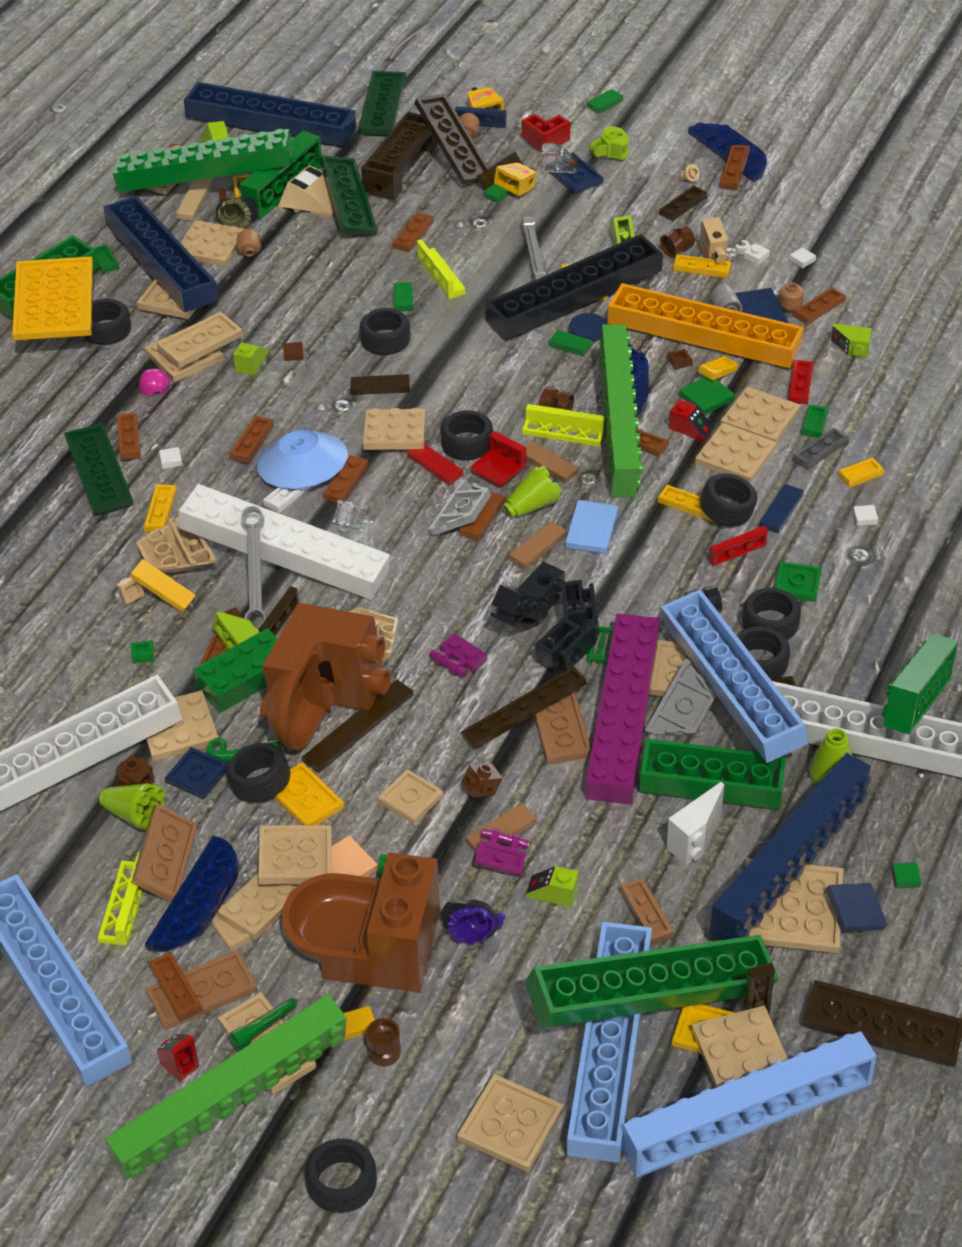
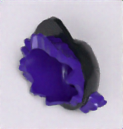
[442,899,506,945]

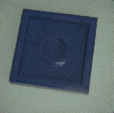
[165,747,228,800]
[826,883,888,932]

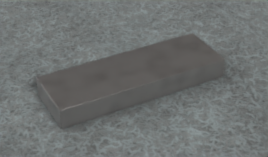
[792,428,849,470]

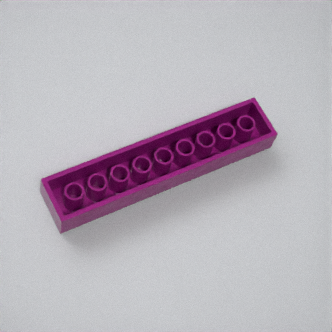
[586,613,660,805]

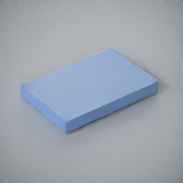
[565,500,619,554]

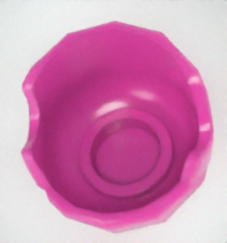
[139,369,170,397]

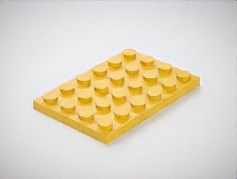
[12,257,93,340]

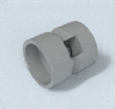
[711,285,743,312]

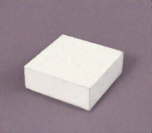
[789,247,816,268]
[159,447,182,469]
[853,505,878,526]

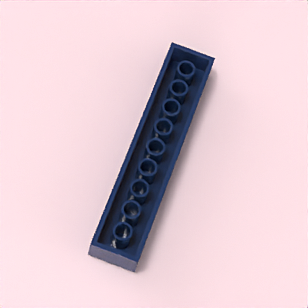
[184,82,356,147]
[103,196,218,312]
[709,753,871,941]

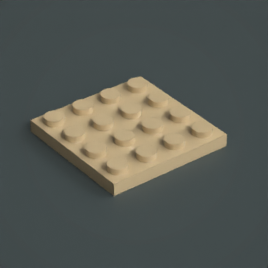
[745,858,844,953]

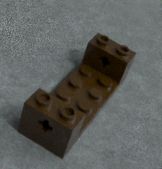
[361,111,438,199]

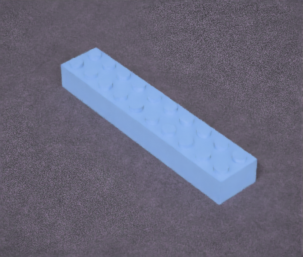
[661,589,808,763]
[0,874,132,1088]
[567,922,652,1163]
[622,1031,877,1178]

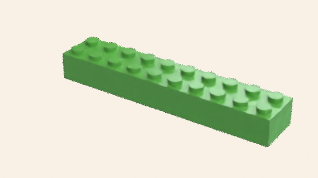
[599,324,643,497]
[105,994,347,1181]

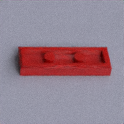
[788,360,814,405]
[407,443,464,485]
[709,526,768,567]

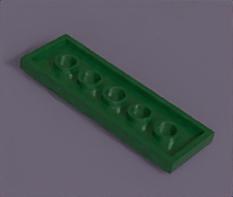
[358,71,406,136]
[320,155,378,236]
[64,423,134,515]

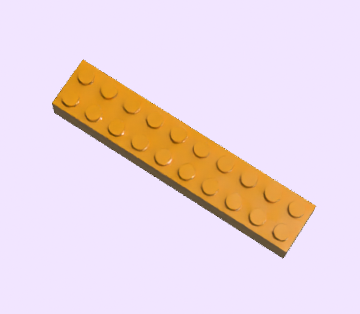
[608,283,804,368]

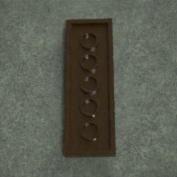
[414,94,489,185]
[802,980,962,1067]

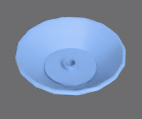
[257,430,348,489]

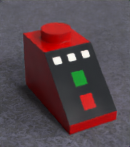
[669,399,714,442]
[157,1034,200,1082]

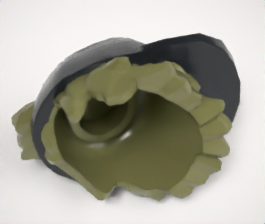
[213,197,258,228]

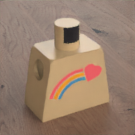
[699,217,728,263]

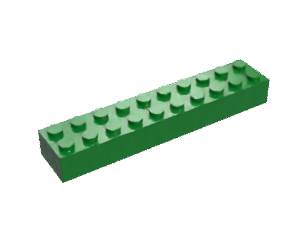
[112,129,294,192]
[525,935,779,1029]

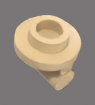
[679,164,700,182]

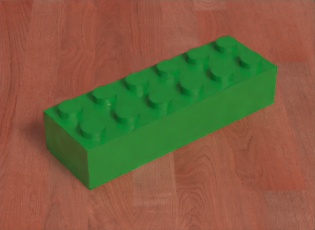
[240,131,322,220]
[0,235,100,319]
[882,633,959,735]
[640,739,786,810]

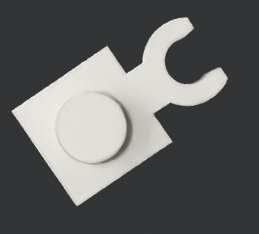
[735,240,770,265]

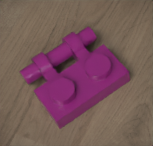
[429,633,487,678]
[474,828,529,877]

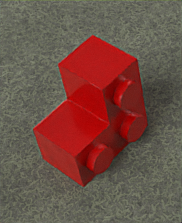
[521,114,571,152]

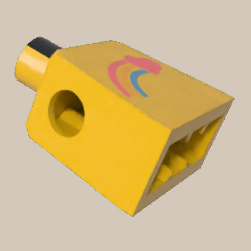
[467,87,504,110]
[494,163,537,196]

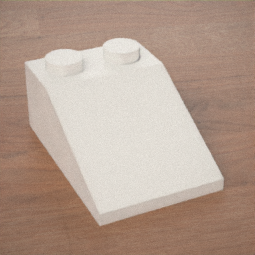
[667,782,724,865]

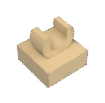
[116,577,145,605]

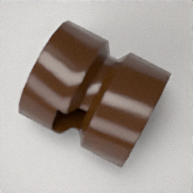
[660,225,695,257]
[539,386,575,411]
[366,1018,401,1067]

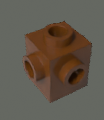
[116,755,155,786]
[461,763,503,798]

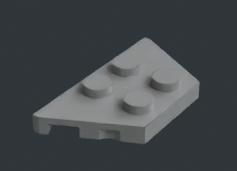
[429,479,491,535]
[645,658,716,736]

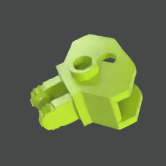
[588,126,630,160]

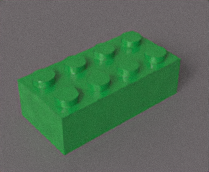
[193,628,277,713]

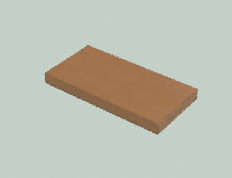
[534,691,592,765]
[131,803,197,903]
[145,950,258,1031]

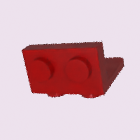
[471,431,527,486]

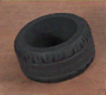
[84,298,131,345]
[360,308,411,355]
[440,410,493,460]
[700,473,757,526]
[742,588,801,640]
[736,626,790,679]
[226,743,291,802]
[305,1138,377,1214]

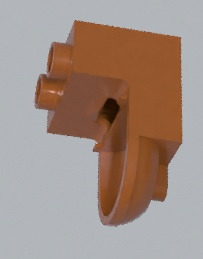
[260,603,391,750]
[282,852,440,993]

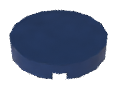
[569,313,607,342]

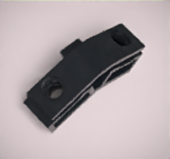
[490,561,566,628]
[535,580,600,671]

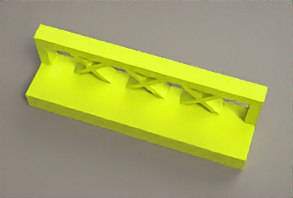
[417,239,466,299]
[522,404,606,447]
[98,852,144,946]

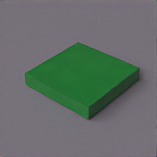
[679,376,735,415]
[774,561,822,602]

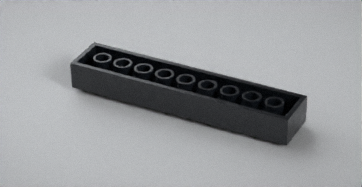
[485,234,663,340]

